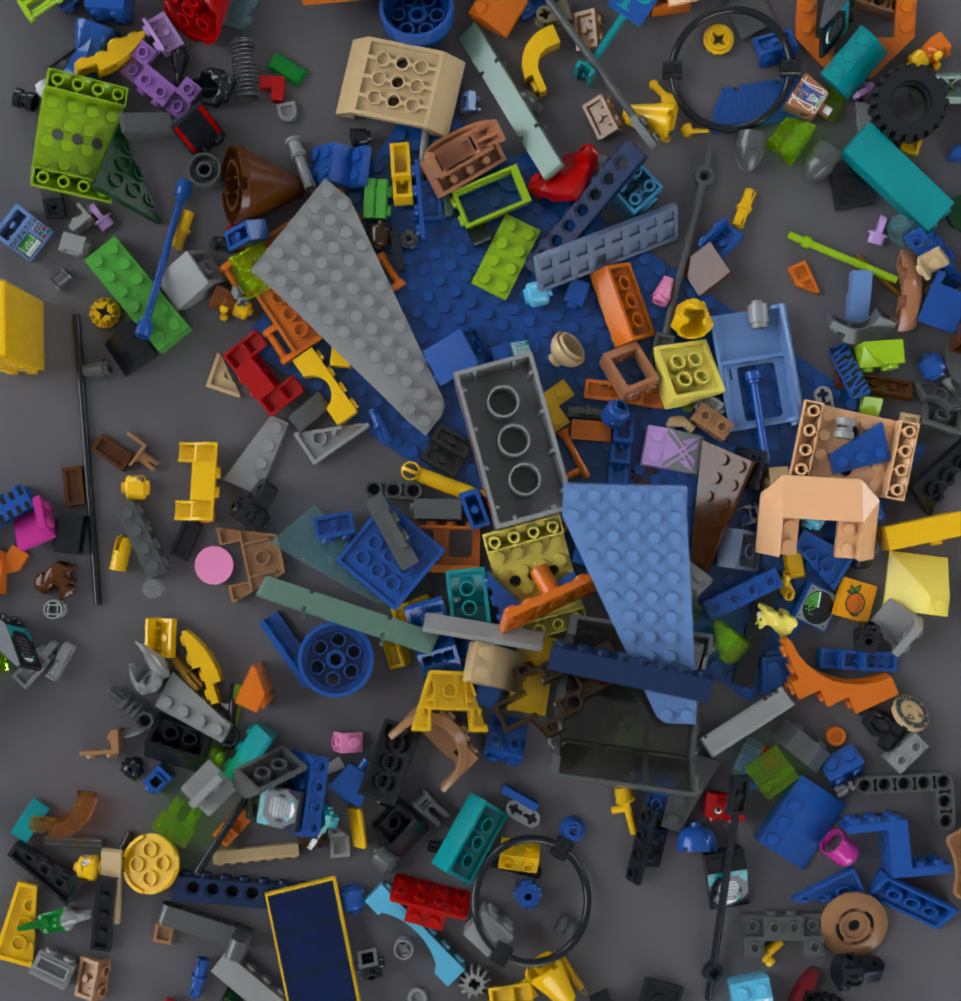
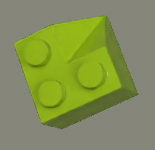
[853,339,905,373]

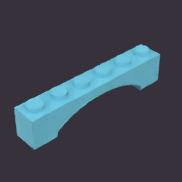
[365,880,465,987]

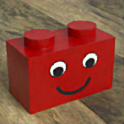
[702,790,745,823]

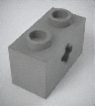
[880,730,929,774]

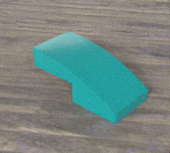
[10,798,51,844]

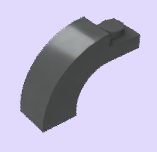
[826,308,897,344]

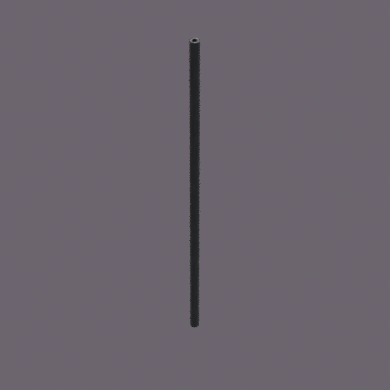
[72,314,102,605]

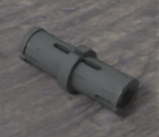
[566,405,603,420]

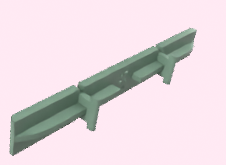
[458,21,565,181]
[256,576,439,655]

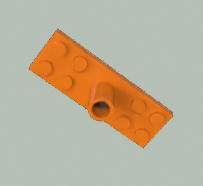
[499,564,597,634]

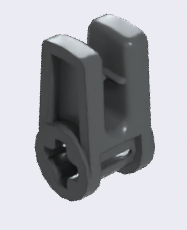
[411,788,451,828]

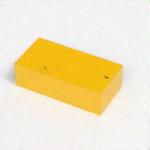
[876,511,961,551]

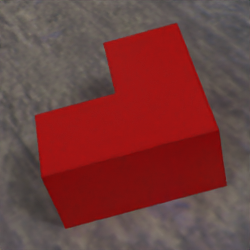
[259,75,286,104]

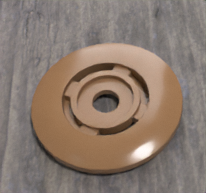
[820,891,888,957]

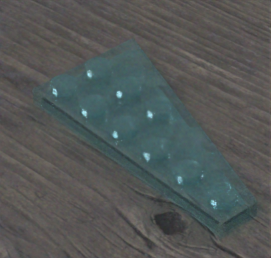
[270,504,383,605]

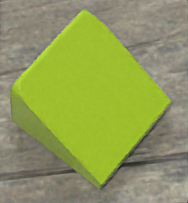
[858,396,883,417]

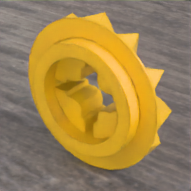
[703,24,734,56]
[89,297,121,328]

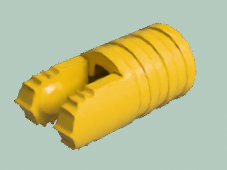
[109,535,132,572]

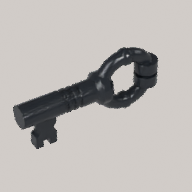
[219,698,240,750]

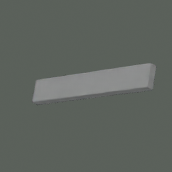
[422,612,544,651]

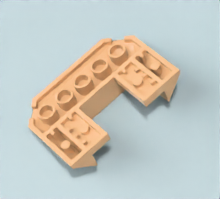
[755,475,880,562]

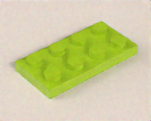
[471,214,541,301]

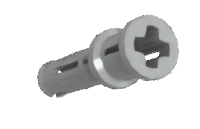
[284,135,317,193]

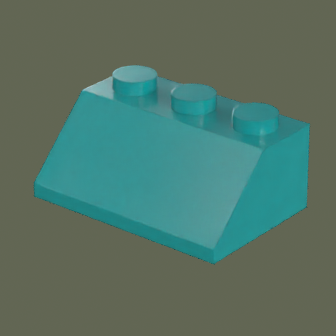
[818,25,888,101]
[224,721,278,782]

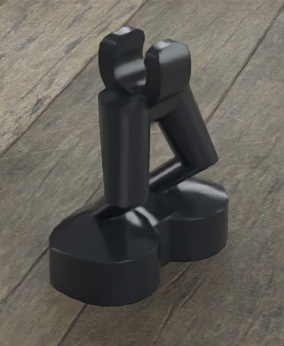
[858,707,905,752]

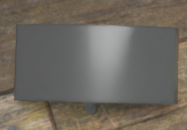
[288,390,330,431]

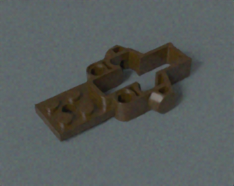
[492,640,616,739]

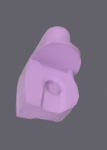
[852,82,875,102]
[89,202,115,232]
[867,215,888,246]

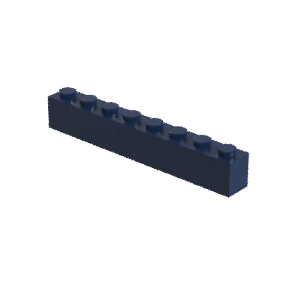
[548,639,714,703]

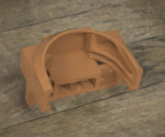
[388,705,479,793]

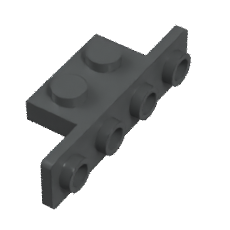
[365,493,419,571]

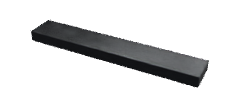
[731,569,782,689]

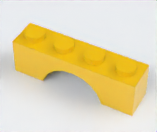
[293,347,359,426]

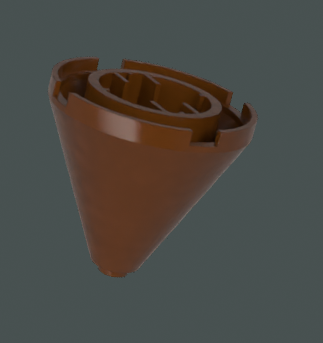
[221,145,305,225]

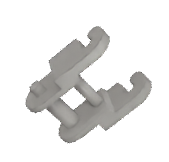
[736,502,759,527]

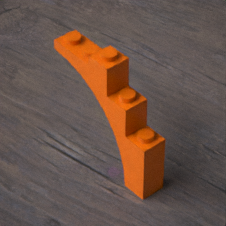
[778,636,899,714]

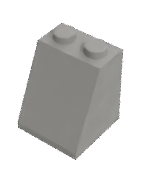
[160,249,228,311]

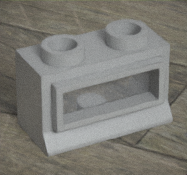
[28,945,79,990]

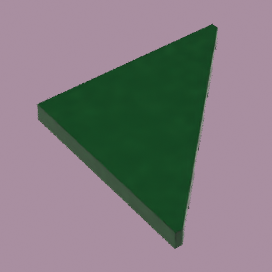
[91,123,162,225]

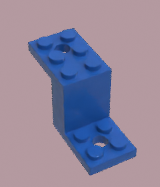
[837,810,953,879]

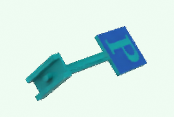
[573,0,658,88]

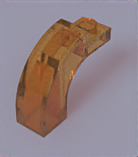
[29,790,97,840]

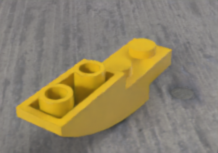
[74,30,145,79]
[180,629,224,705]

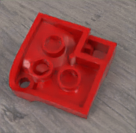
[527,144,598,203]

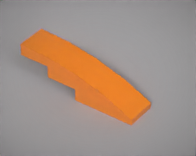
[584,379,664,409]

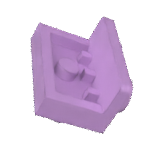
[142,11,186,58]

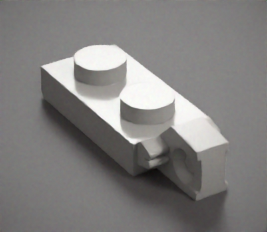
[11,640,60,690]

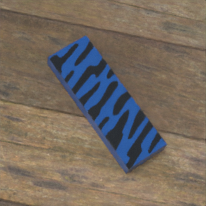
[828,343,871,400]

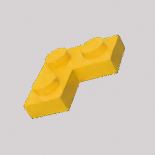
[544,379,575,433]

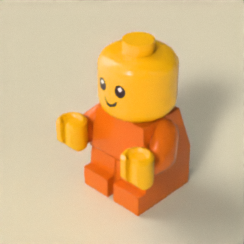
[907,31,952,71]

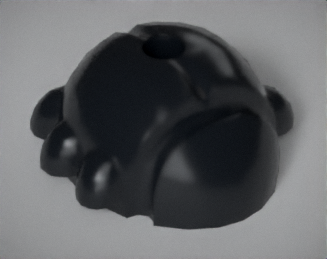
[120,757,144,781]

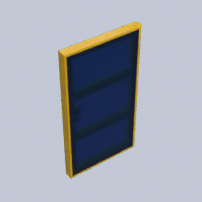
[265,876,361,1001]

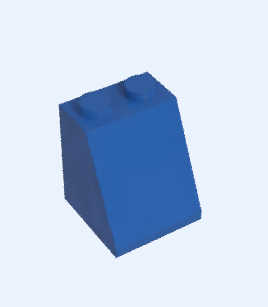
[423,326,493,386]

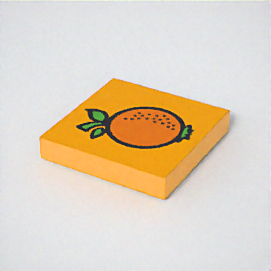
[831,576,878,622]

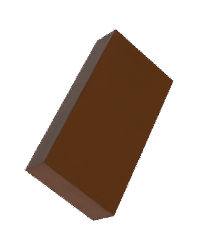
[90,434,135,472]
[62,465,86,506]

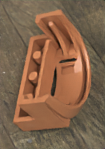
[419,119,507,198]

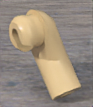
[666,416,696,433]

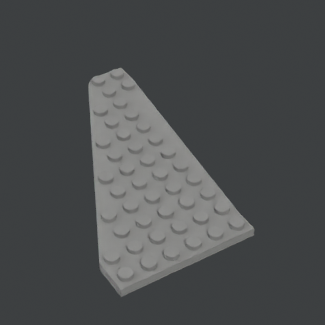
[251,179,445,436]

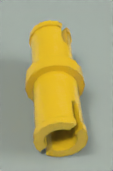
[731,188,757,229]
[171,209,195,250]

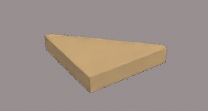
[206,353,242,398]

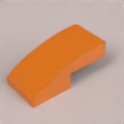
[571,419,612,442]
[212,806,251,848]

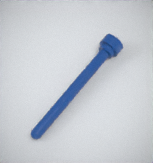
[744,370,770,464]

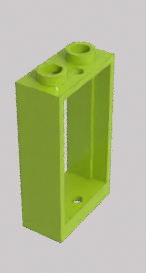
[449,164,532,230]

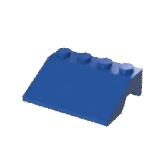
[754,771,846,870]

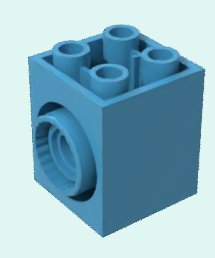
[609,165,663,220]

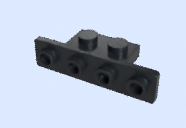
[626,804,668,886]

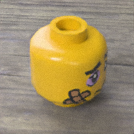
[121,475,150,500]

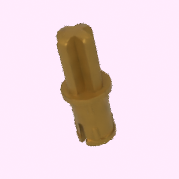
[170,656,204,692]

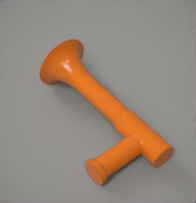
[555,425,591,480]

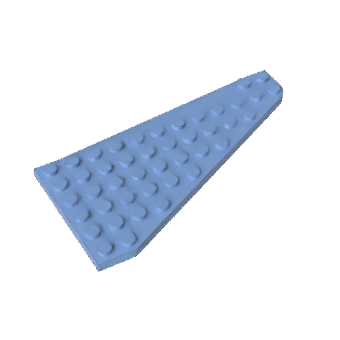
[562,483,697,724]

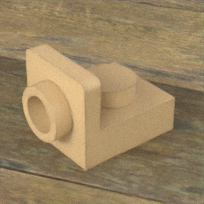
[916,246,949,281]

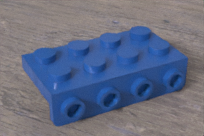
[287,750,329,837]

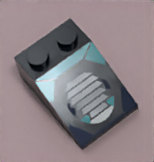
[819,0,855,58]
[0,613,42,671]
[246,783,304,832]
[701,844,749,910]

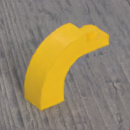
[521,24,560,98]

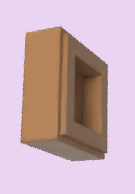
[152,921,175,945]

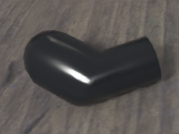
[209,236,236,255]

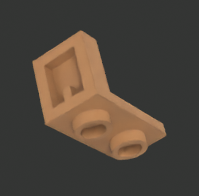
[80,727,124,759]

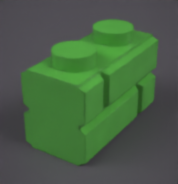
[363,178,393,222]

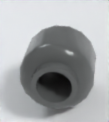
[371,845,400,874]

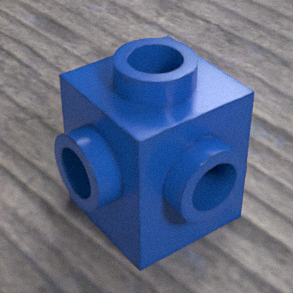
[513,878,542,909]

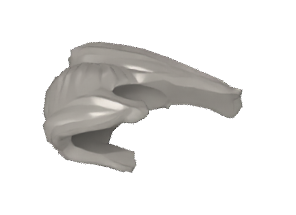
[129,641,171,695]

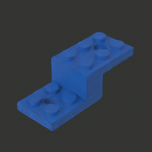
[404,596,464,681]

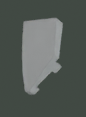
[328,826,351,858]

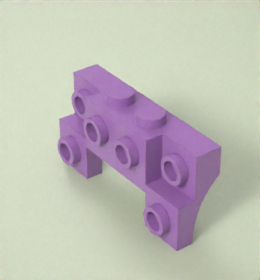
[120,40,203,120]

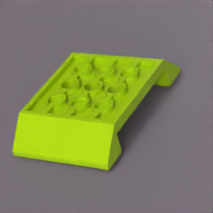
[30,67,129,204]

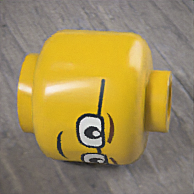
[73,855,101,881]

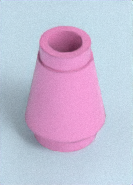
[652,276,674,307]

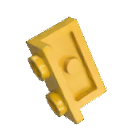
[145,617,177,658]
[498,837,540,873]

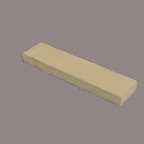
[101,848,123,924]

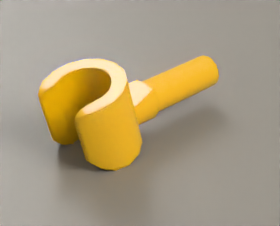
[681,123,709,137]

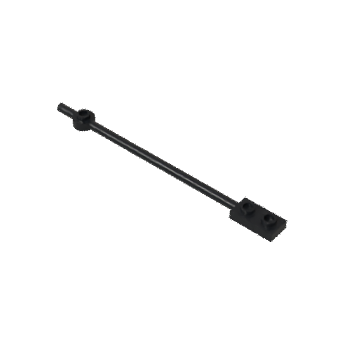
[702,774,751,1001]

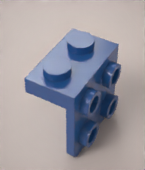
[482,714,528,766]

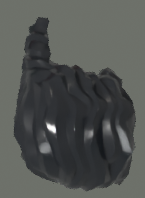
[178,67,234,108]

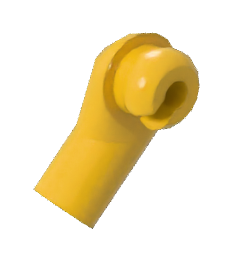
[779,571,795,601]
[761,941,784,967]

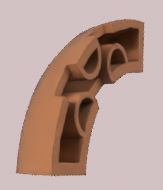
[894,249,923,331]

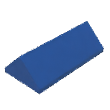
[867,868,959,930]

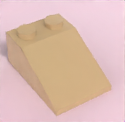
[462,641,525,693]

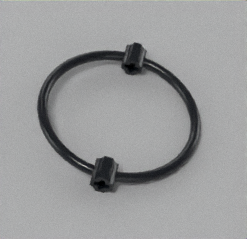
[662,6,801,133]
[471,835,592,968]

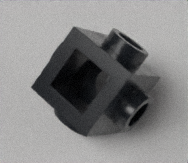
[852,621,883,654]
[356,947,385,981]

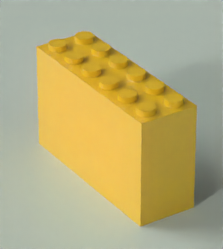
[0,280,45,375]

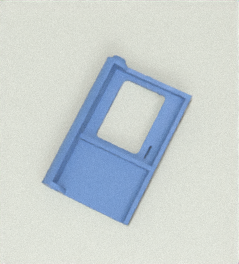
[710,303,803,432]

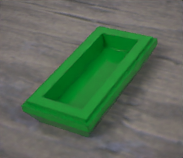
[266,51,309,88]

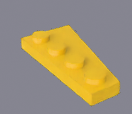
[0,879,39,968]

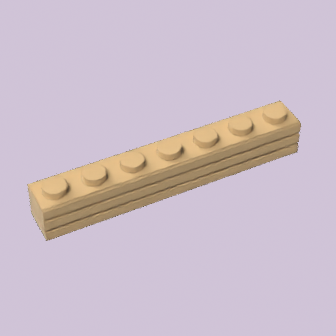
[213,841,301,866]

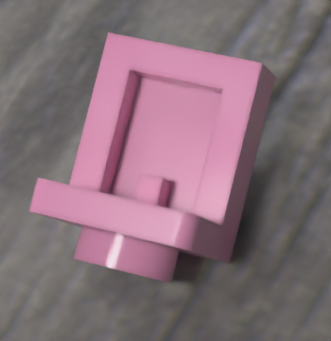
[331,731,363,753]

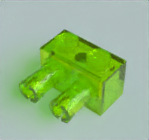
[150,795,204,849]

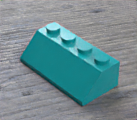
[432,793,508,885]

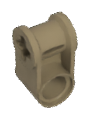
[535,0,573,29]

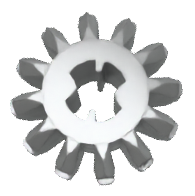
[458,963,491,999]

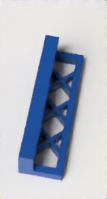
[259,611,321,688]

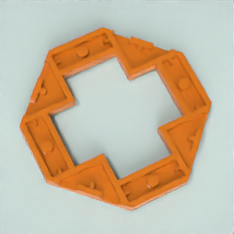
[795,0,917,79]

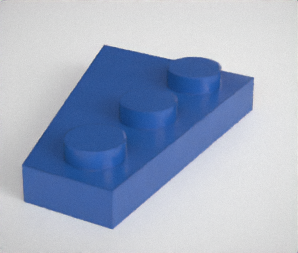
[828,422,891,474]
[796,528,854,591]

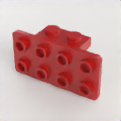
[389,873,471,931]

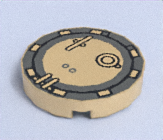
[891,694,929,732]

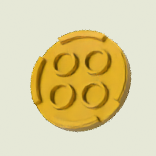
[123,833,180,894]

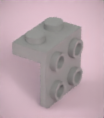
[870,598,924,657]

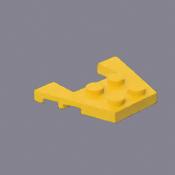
[411,670,488,733]

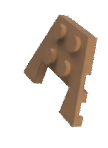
[216,528,286,603]

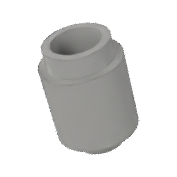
[747,300,769,330]

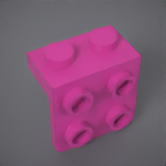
[13,495,56,551]

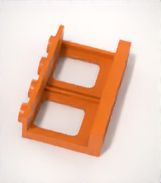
[413,521,480,573]

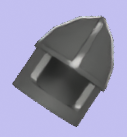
[734,129,767,173]
[804,140,842,183]

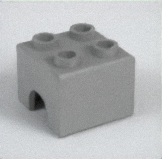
[464,901,513,957]

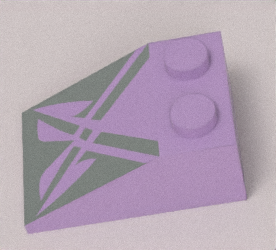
[640,425,704,475]

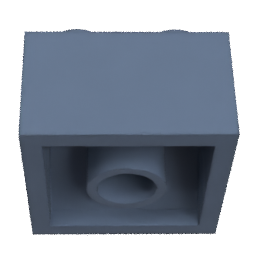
[716,528,761,572]

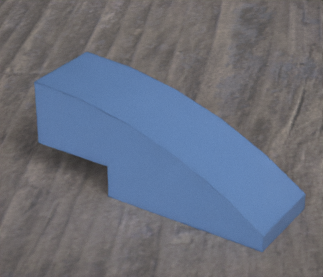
[845,270,873,322]

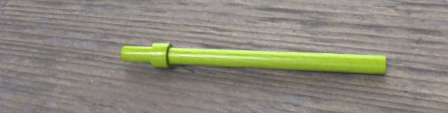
[787,231,899,284]

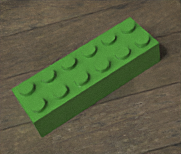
[84,236,193,354]

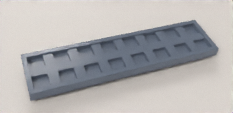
[534,202,678,292]

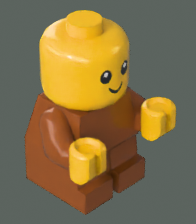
[209,285,253,322]

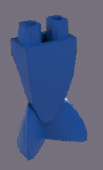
[64,17,121,80]

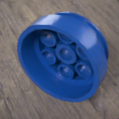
[379,0,455,48]
[298,622,374,698]

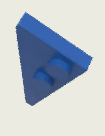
[791,865,866,903]

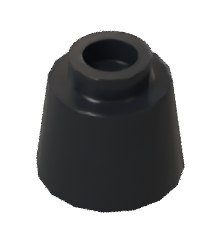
[349,128,372,148]

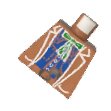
[782,72,833,121]

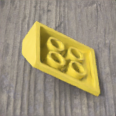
[653,339,726,409]
[882,551,950,617]

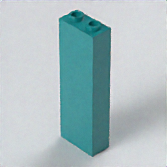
[840,122,955,232]

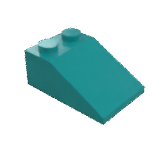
[445,566,491,623]

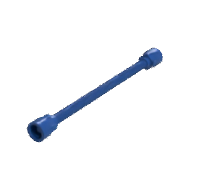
[134,178,193,340]

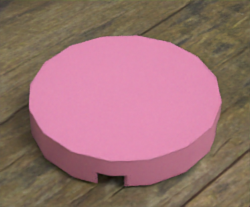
[195,546,234,585]

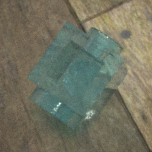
[885,214,917,248]

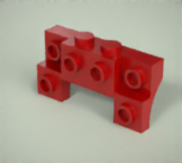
[222,329,305,417]

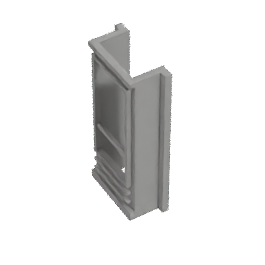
[700,687,795,758]

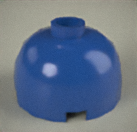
[677,823,717,852]

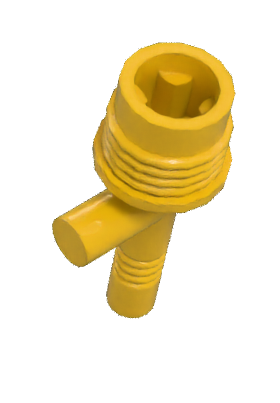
[611,787,637,835]

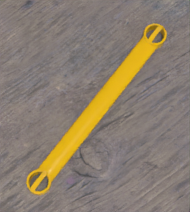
[401,461,567,533]

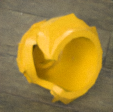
[670,298,714,339]

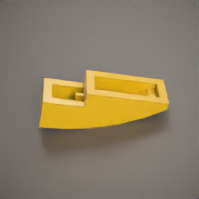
[390,142,414,206]

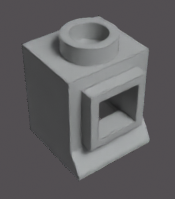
[58,231,92,259]

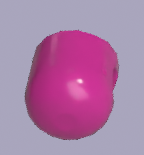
[819,829,859,866]

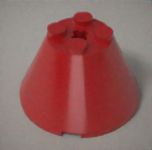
[163,0,231,45]

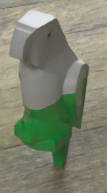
[17,906,93,935]

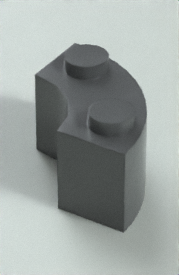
[772,719,830,772]

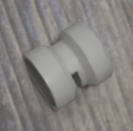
[833,417,856,439]
[43,599,68,619]
[394,935,414,960]

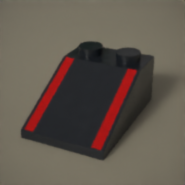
[170,101,226,156]

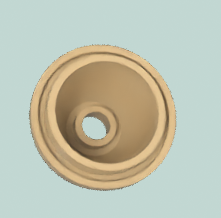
[548,331,585,367]

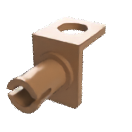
[127,431,160,471]

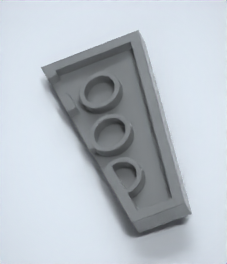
[223,416,290,491]
[155,671,233,743]

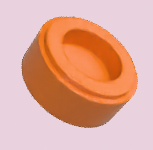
[825,726,846,746]

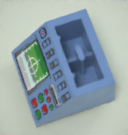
[0,203,54,263]

